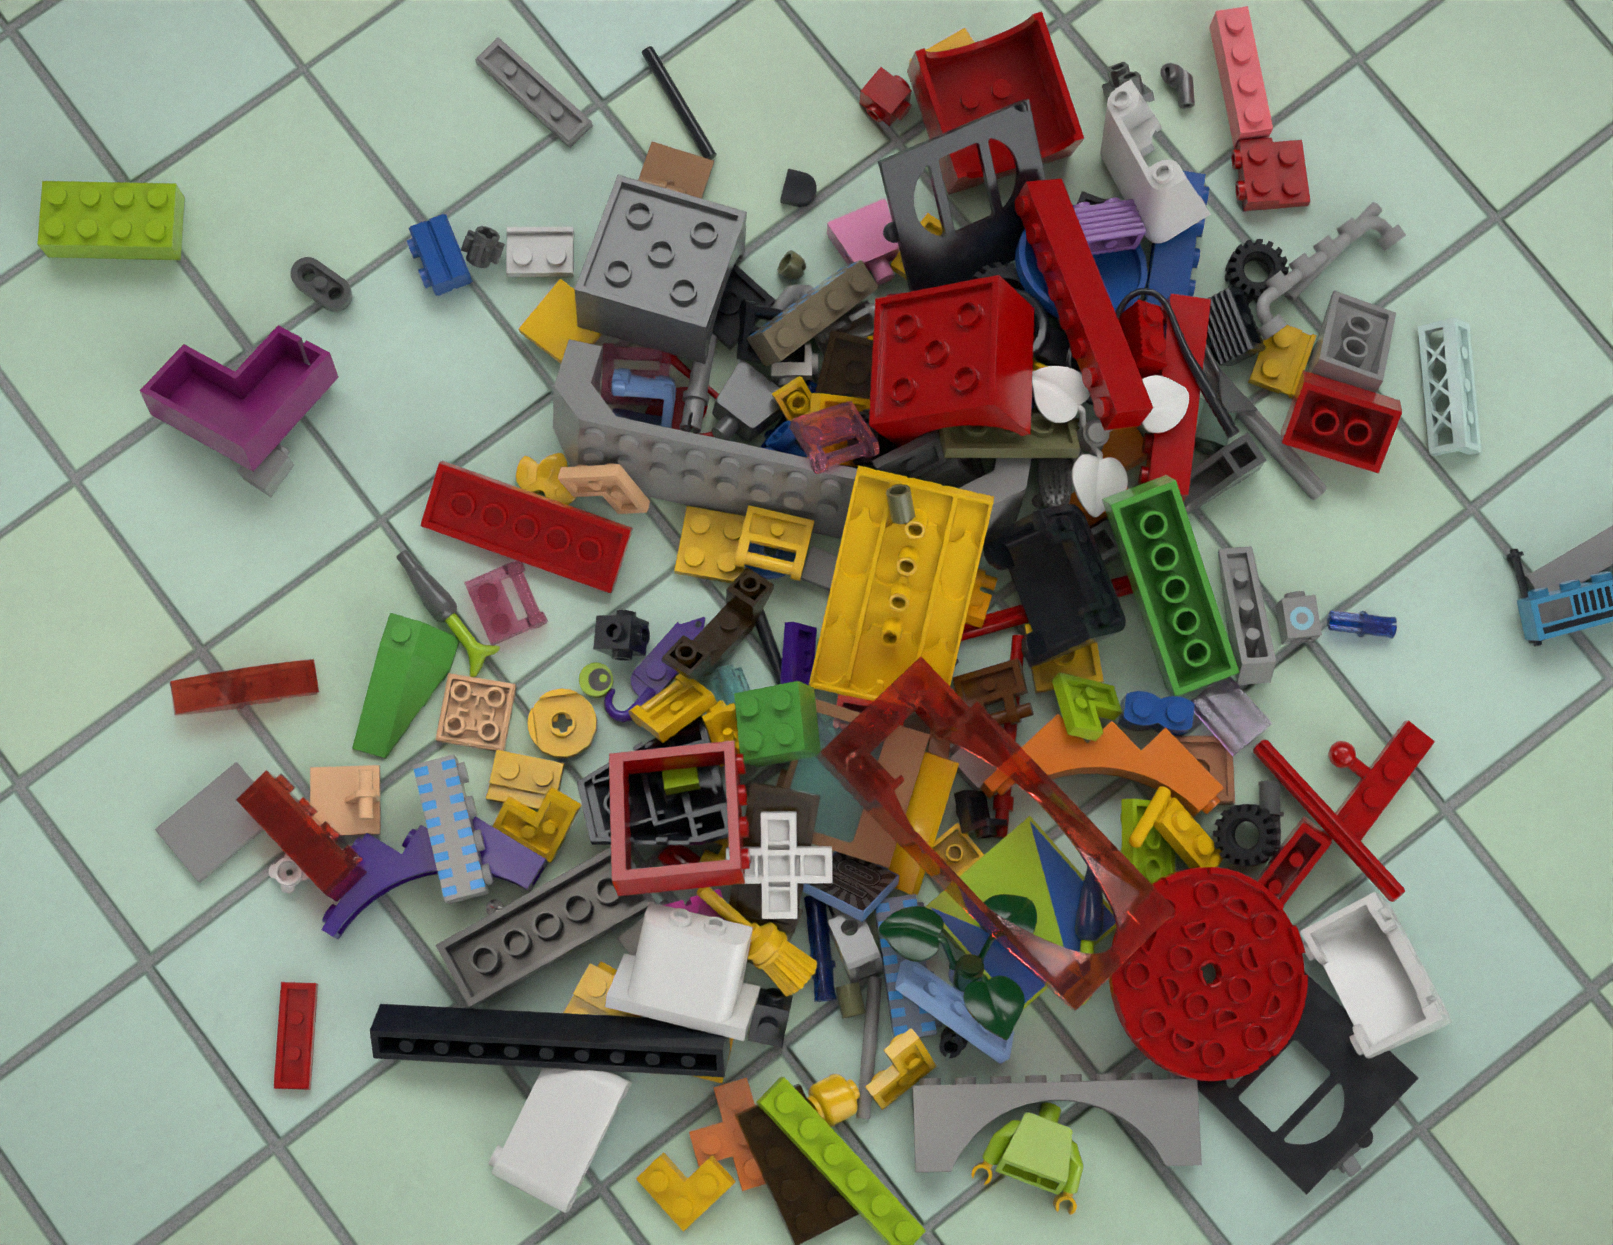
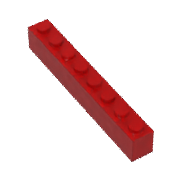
[1014,178,1153,431]

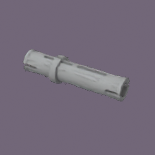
[680,334,718,433]

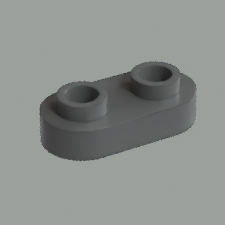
[290,257,353,312]

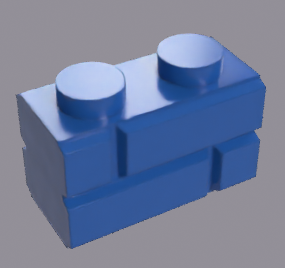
[406,214,473,296]

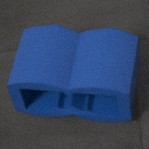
[1118,691,1195,736]

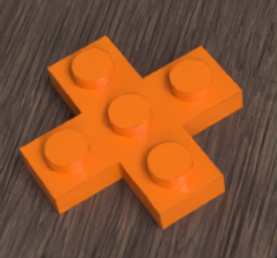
[689,1077,766,1191]

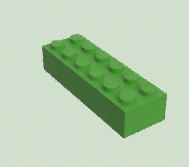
[1102,475,1240,696]

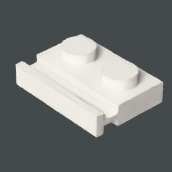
[506,227,574,277]

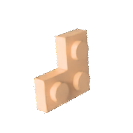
[558,463,650,514]

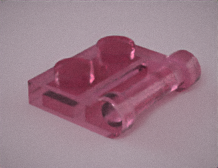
[601,343,671,406]
[790,401,880,474]
[464,560,548,645]

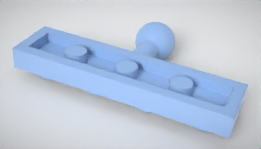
[895,959,1014,1064]

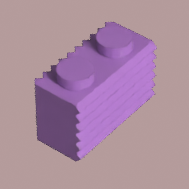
[1073,197,1146,255]

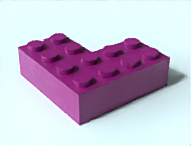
[139,325,339,472]

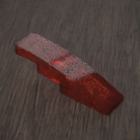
[170,659,319,716]

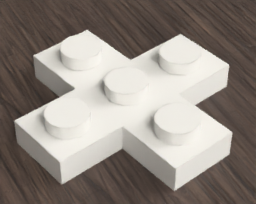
[726,811,833,919]

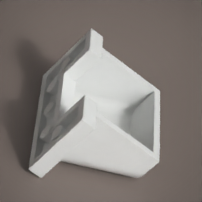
[605,902,760,1041]

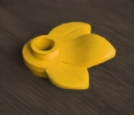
[516,453,577,505]

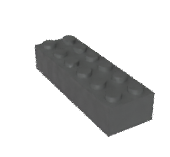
[436,847,656,1009]

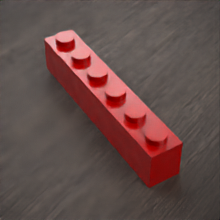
[1138,293,1211,502]

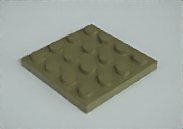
[938,359,1081,458]

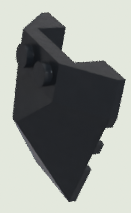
[577,715,728,845]

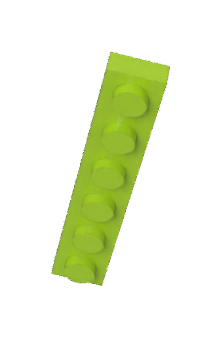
[756,1077,926,1245]

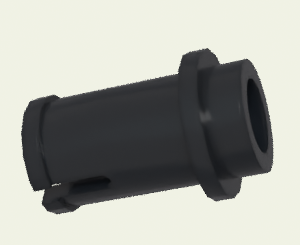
[939,1026,968,1058]

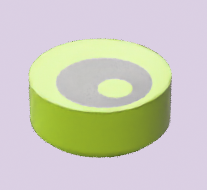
[579,662,614,698]

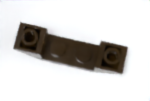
[662,567,774,680]

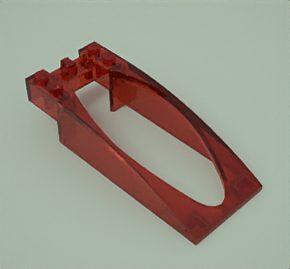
[815,656,1176,1011]

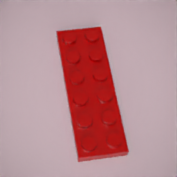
[420,461,633,594]

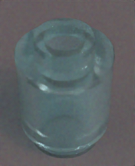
[710,664,751,706]

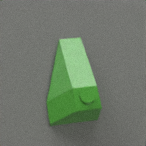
[352,613,460,759]

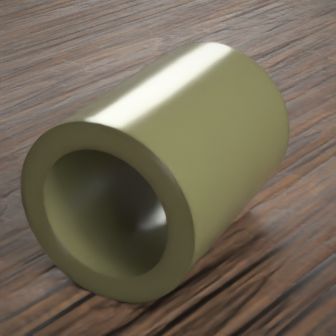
[886,484,915,524]
[835,982,866,1019]

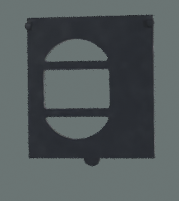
[878,99,1046,292]
[1197,972,1419,1195]

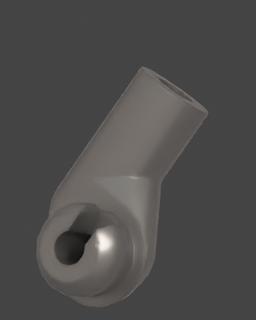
[1160,63,1195,108]

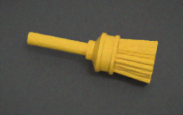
[696,887,817,997]

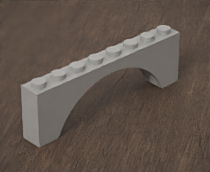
[912,1072,1202,1172]

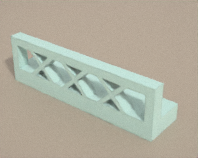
[1418,317,1481,456]

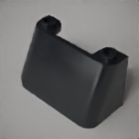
[983,504,1126,668]

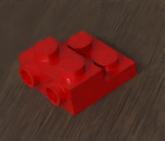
[1231,137,1311,212]

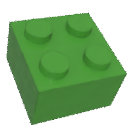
[734,681,821,767]

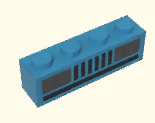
[1516,571,1613,641]

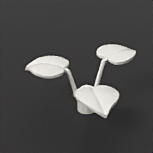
[1032,366,1189,517]

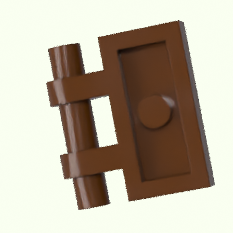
[952,658,1034,734]

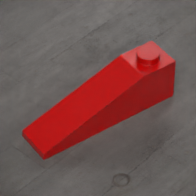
[1256,816,1332,905]

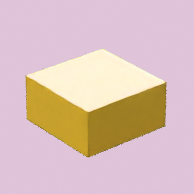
[929,822,984,885]

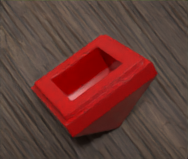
[658,845,701,866]

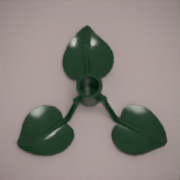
[878,894,1037,1040]

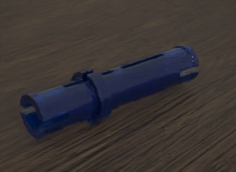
[804,896,837,1002]

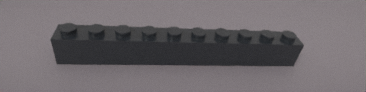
[370,1004,730,1077]

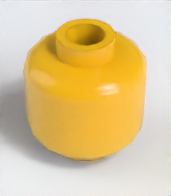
[807,1074,860,1127]

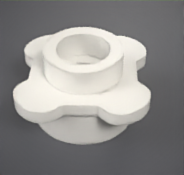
[269,852,311,893]

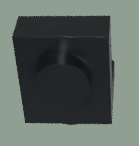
[954,790,1008,839]
[748,988,793,1048]

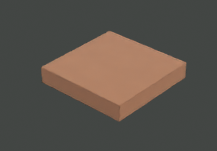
[1174,735,1235,805]

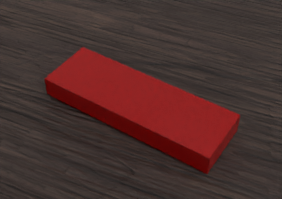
[274,982,318,1090]

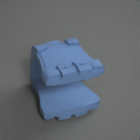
[611,368,676,428]

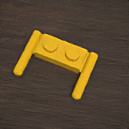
[1129,786,1223,868]

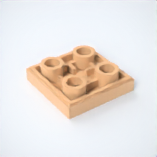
[435,673,517,751]

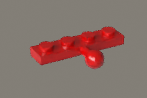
[1328,720,1435,841]

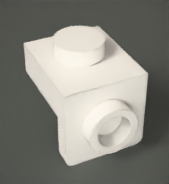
[771,344,818,388]

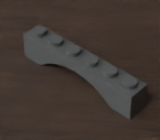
[1091,432,1267,565]

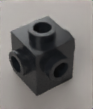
[593,610,650,661]

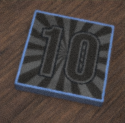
[803,851,900,922]

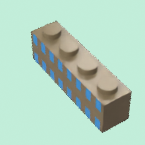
[746,260,879,366]

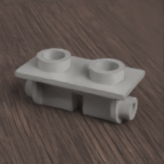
[814,300,875,356]

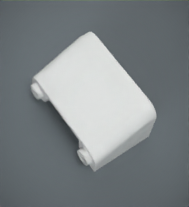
[1100,79,1211,243]
[1301,892,1452,1059]
[488,1067,632,1213]

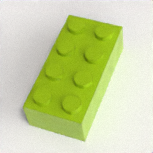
[37,181,185,260]

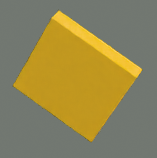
[519,279,602,363]

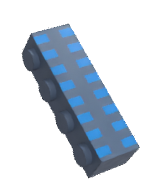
[874,894,942,1038]

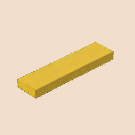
[888,752,959,895]

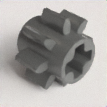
[461,226,505,268]

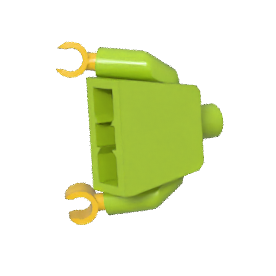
[971,1102,1084,1215]

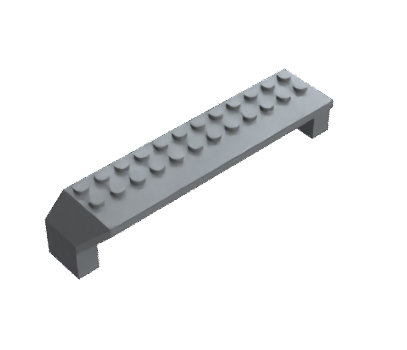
[553,339,1032,559]

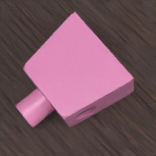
[827,198,899,285]

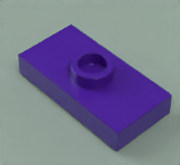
[780,622,817,685]

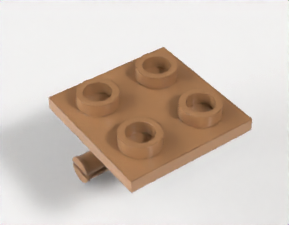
[638,142,714,199]

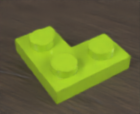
[1052,672,1122,741]

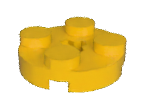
[528,688,597,758]

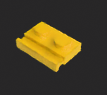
[1248,325,1317,399]
[486,750,565,810]

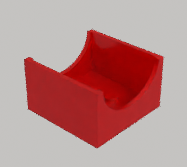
[907,11,1084,195]
[869,275,1034,447]

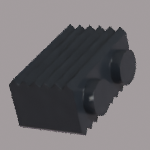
[1207,287,1266,366]

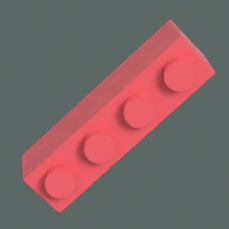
[1209,6,1273,148]

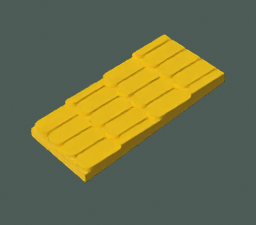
[809,466,994,718]

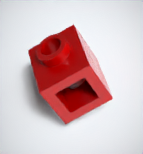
[859,67,912,126]

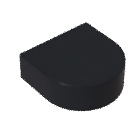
[780,169,817,207]

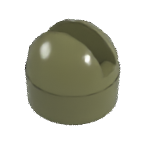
[777,250,806,280]

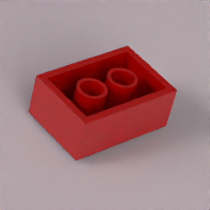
[1281,370,1402,474]

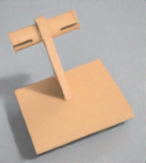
[310,765,381,837]

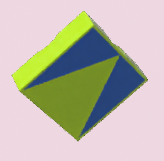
[925,816,1121,1010]

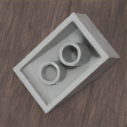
[1308,291,1396,393]

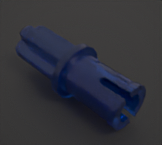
[1327,610,1397,639]

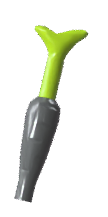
[396,550,500,677]

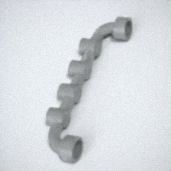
[1256,216,1406,340]

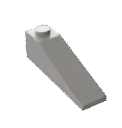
[1218,546,1276,685]

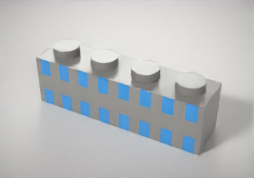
[413,754,494,904]

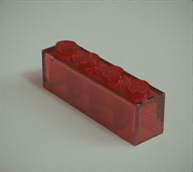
[236,770,367,902]

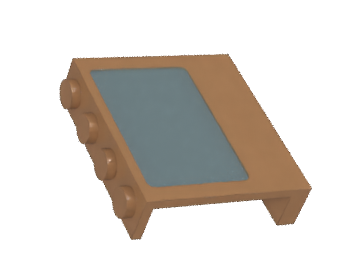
[776,699,930,868]

